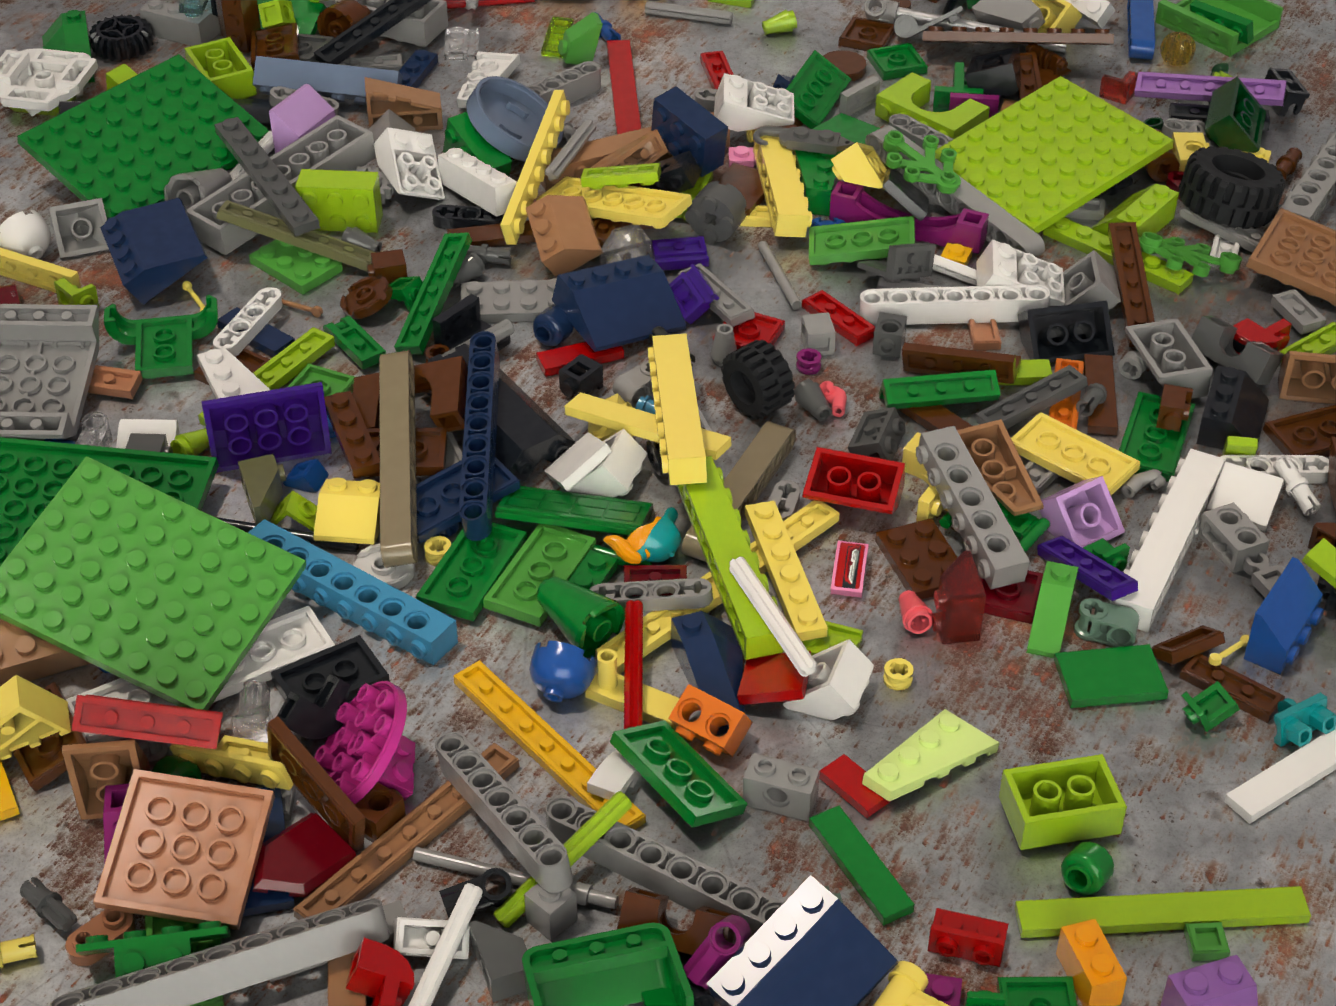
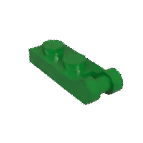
[323,315,386,370]

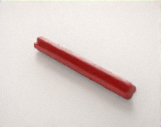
[624,600,643,729]

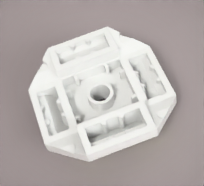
[0,48,98,116]

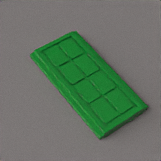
[495,486,653,536]

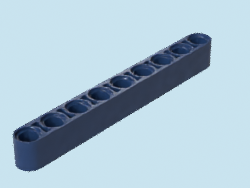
[459,331,500,541]

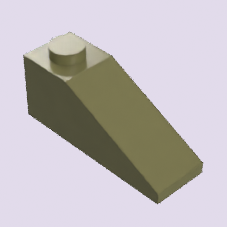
[238,454,286,526]

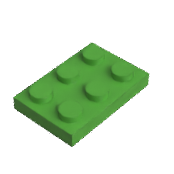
[249,240,343,295]

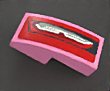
[831,541,869,598]

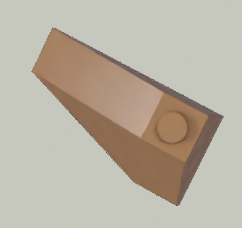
[957,419,1044,516]

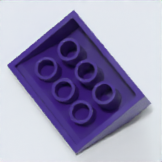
[201,382,332,473]

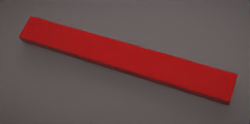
[607,40,641,134]

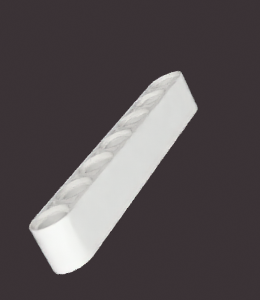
[859,285,1050,326]

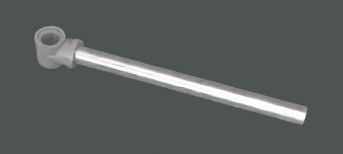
[864,0,1067,53]

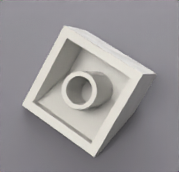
[568,429,647,498]
[783,639,874,721]

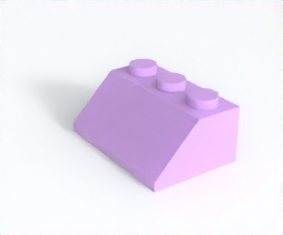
[269,84,335,154]

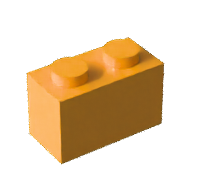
[1056,919,1127,1006]

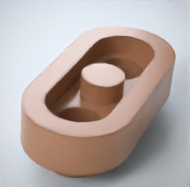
[65,909,136,966]

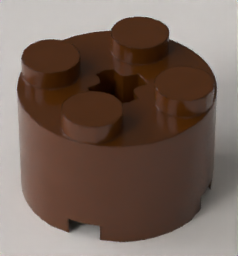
[317,0,370,38]

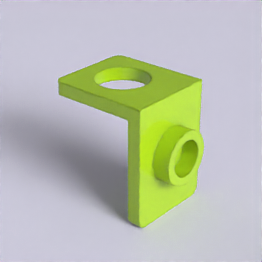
[270,490,317,532]

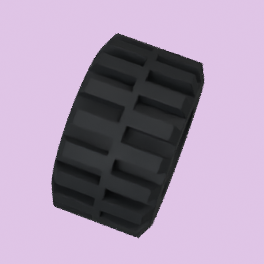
[721,340,795,419]

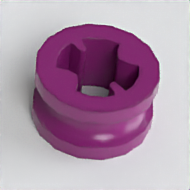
[796,348,822,375]

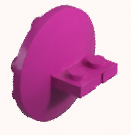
[314,681,415,805]

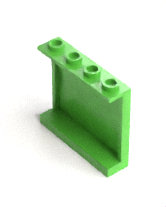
[1155,0,1283,57]

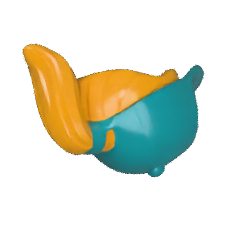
[603,507,681,564]

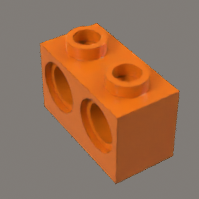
[668,684,753,757]

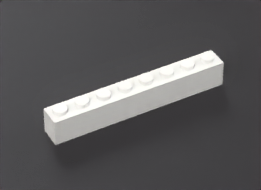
[1110,449,1225,633]

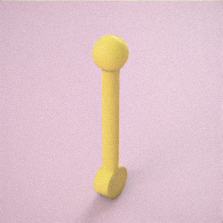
[182,281,205,312]
[1208,634,1249,666]

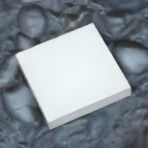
[544,432,612,491]
[1206,462,1284,532]

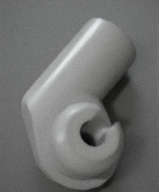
[1121,469,1166,498]

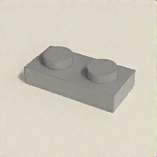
[839,76,880,116]
[1270,289,1327,335]

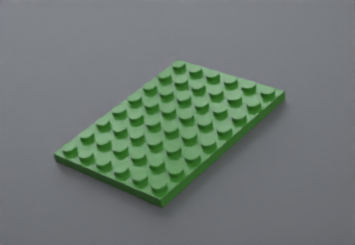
[0,456,306,710]

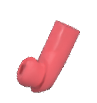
[820,381,847,417]

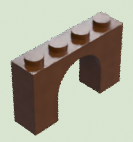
[352,356,468,432]

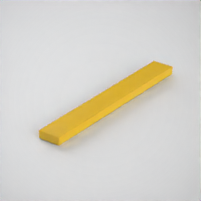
[453,660,646,830]

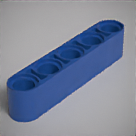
[1127,0,1155,60]

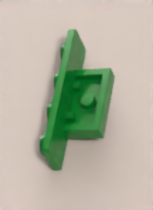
[76,921,231,978]

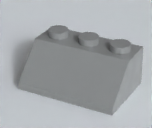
[139,0,221,46]
[1125,318,1213,399]

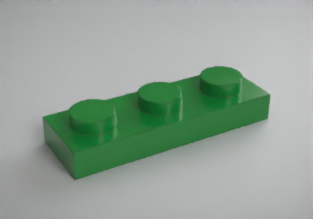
[1190,0,1254,44]

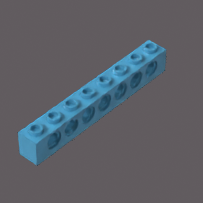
[248,519,458,665]

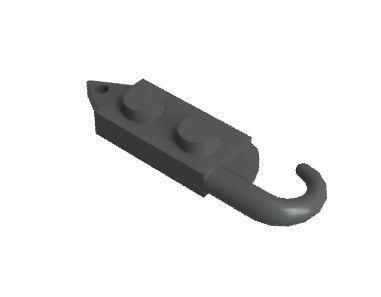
[753,126,854,155]

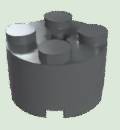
[685,181,747,244]

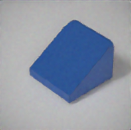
[283,459,329,493]

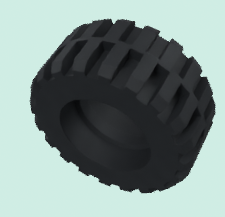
[1178,146,1286,229]

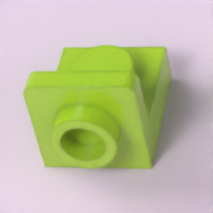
[54,278,99,307]

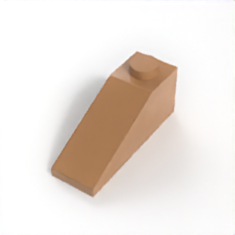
[590,130,668,168]

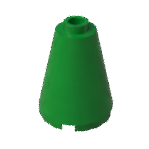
[537,576,625,658]

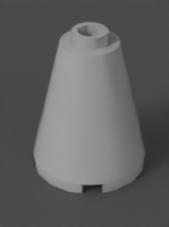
[164,168,233,210]

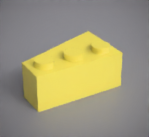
[0,675,71,761]

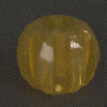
[1160,31,1196,66]

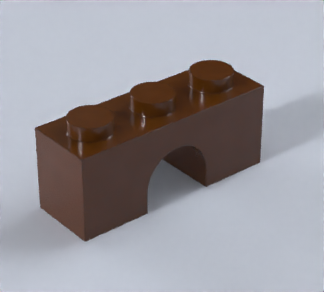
[617,887,739,957]

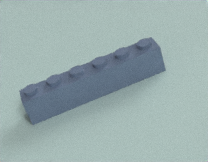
[253,56,403,105]

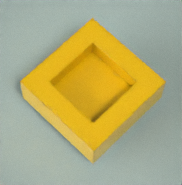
[941,243,973,266]

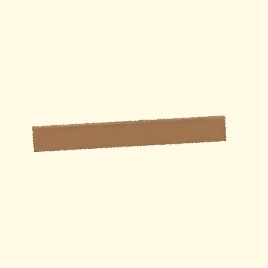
[293,742,520,920]

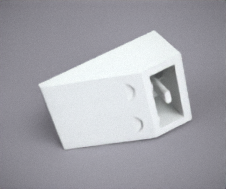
[714,73,794,132]
[374,127,445,200]
[976,239,1065,306]

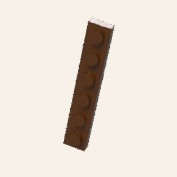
[1108,222,1155,347]

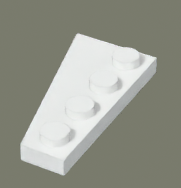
[197,347,270,399]

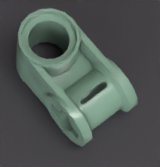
[1074,598,1139,647]

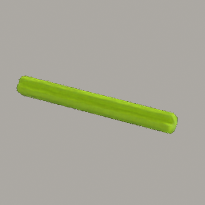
[493,791,632,928]

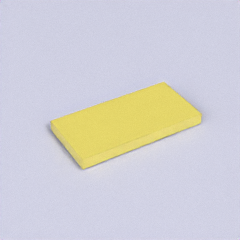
[1011,412,1140,496]

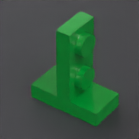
[933,62,983,112]

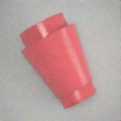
[898,590,933,634]

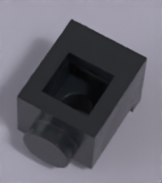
[559,354,603,397]

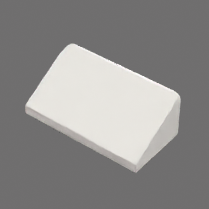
[116,419,180,449]
[393,917,470,959]

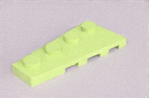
[862,709,999,802]

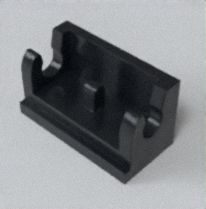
[1265,68,1310,116]

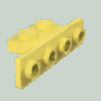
[169,735,294,790]

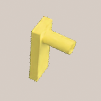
[585,649,680,729]

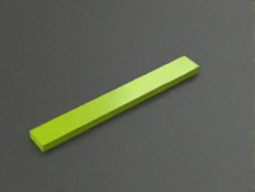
[1014,886,1311,938]

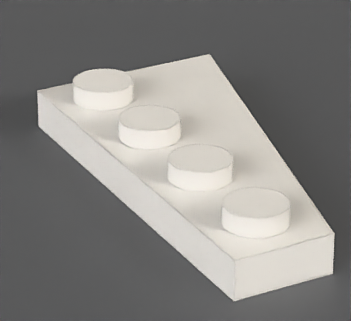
[456,52,521,108]

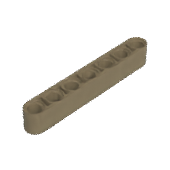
[681,421,796,562]

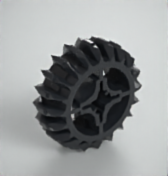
[89,14,154,62]

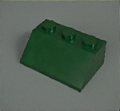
[1204,77,1266,153]

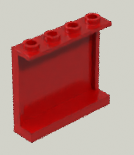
[71,694,223,749]

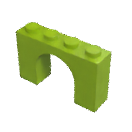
[875,72,990,139]

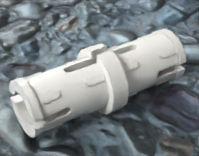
[1273,457,1322,516]

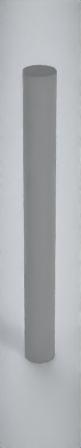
[758,241,802,310]

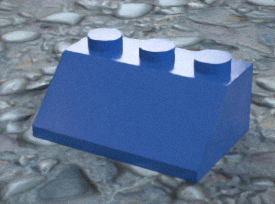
[1244,557,1324,674]

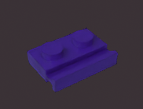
[651,236,709,270]
[669,263,720,325]

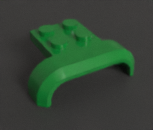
[104,295,218,379]

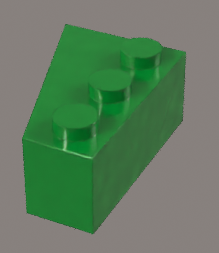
[443,112,512,177]
[793,150,843,216]

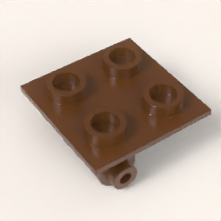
[1026,43,1071,87]

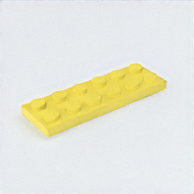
[536,176,692,229]

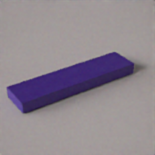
[1037,536,1138,601]

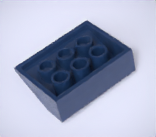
[100,198,208,305]
[552,254,687,352]
[706,875,898,1006]

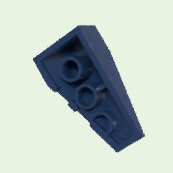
[671,611,745,736]

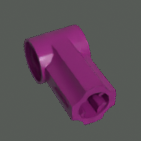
[683,915,751,990]

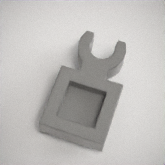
[1243,552,1284,598]

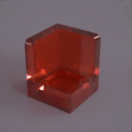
[1099,71,1138,105]

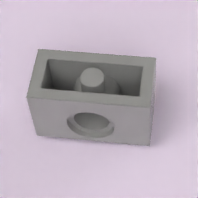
[742,753,820,822]

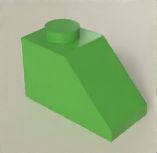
[558,12,603,65]

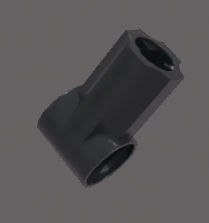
[439,868,513,918]

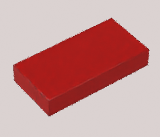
[819,754,891,818]

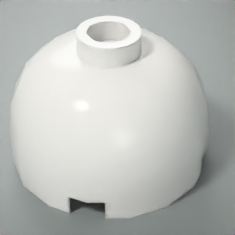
[0,210,51,259]

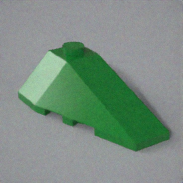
[42,10,95,83]

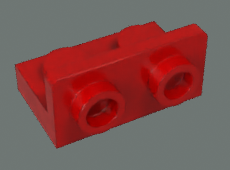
[927,908,1009,967]

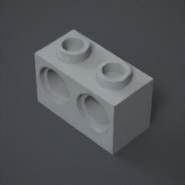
[1198,502,1270,573]

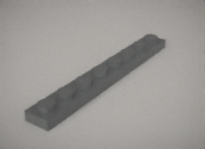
[214,117,320,237]

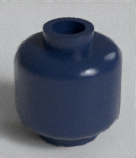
[533,306,574,347]

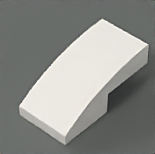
[587,749,641,800]

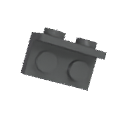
[847,407,906,461]

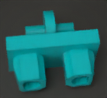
[1274,692,1336,747]

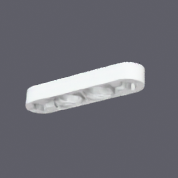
[213,287,283,357]
[1221,455,1329,484]

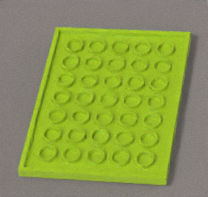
[935,76,1174,234]

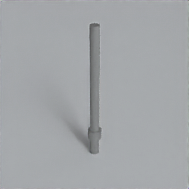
[413,847,619,909]

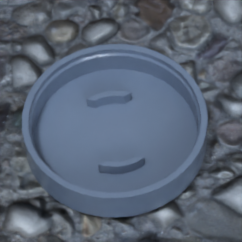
[466,76,563,162]

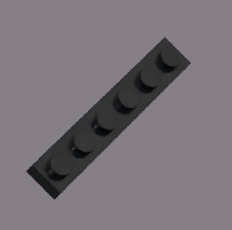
[314,0,431,64]

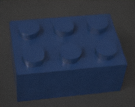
[651,86,728,178]

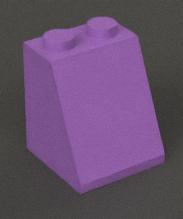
[1160,955,1258,1006]

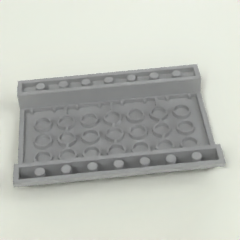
[0,304,99,439]

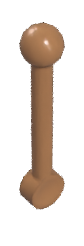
[282,299,323,318]

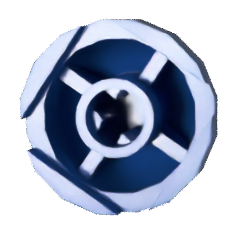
[529,641,597,702]

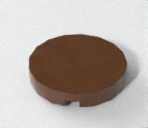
[823,50,866,81]
[340,276,393,319]

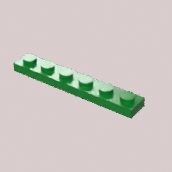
[394,232,472,354]

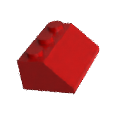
[802,447,905,515]

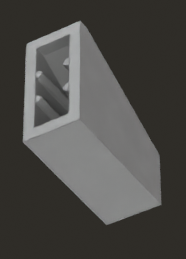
[972,0,1045,30]

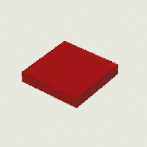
[713,312,785,349]
[737,651,812,705]

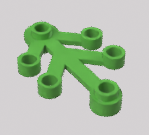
[883,130,961,194]
[1139,232,1242,277]

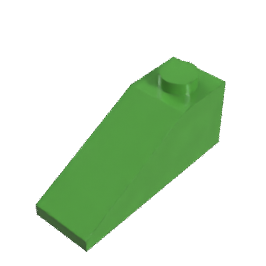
[1026,561,1079,658]

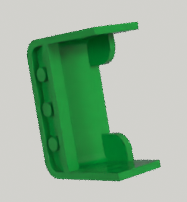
[522,923,694,1006]

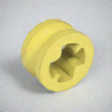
[424,536,452,566]
[883,658,914,691]

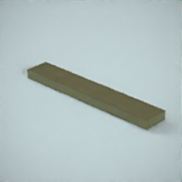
[216,200,375,272]

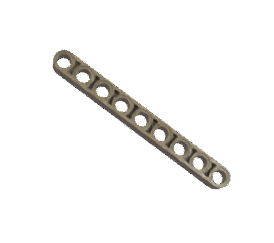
[379,350,418,568]

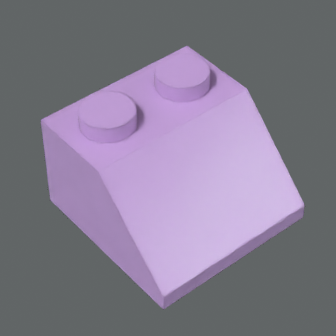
[1039,476,1125,548]

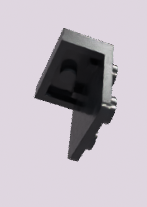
[432,294,511,352]

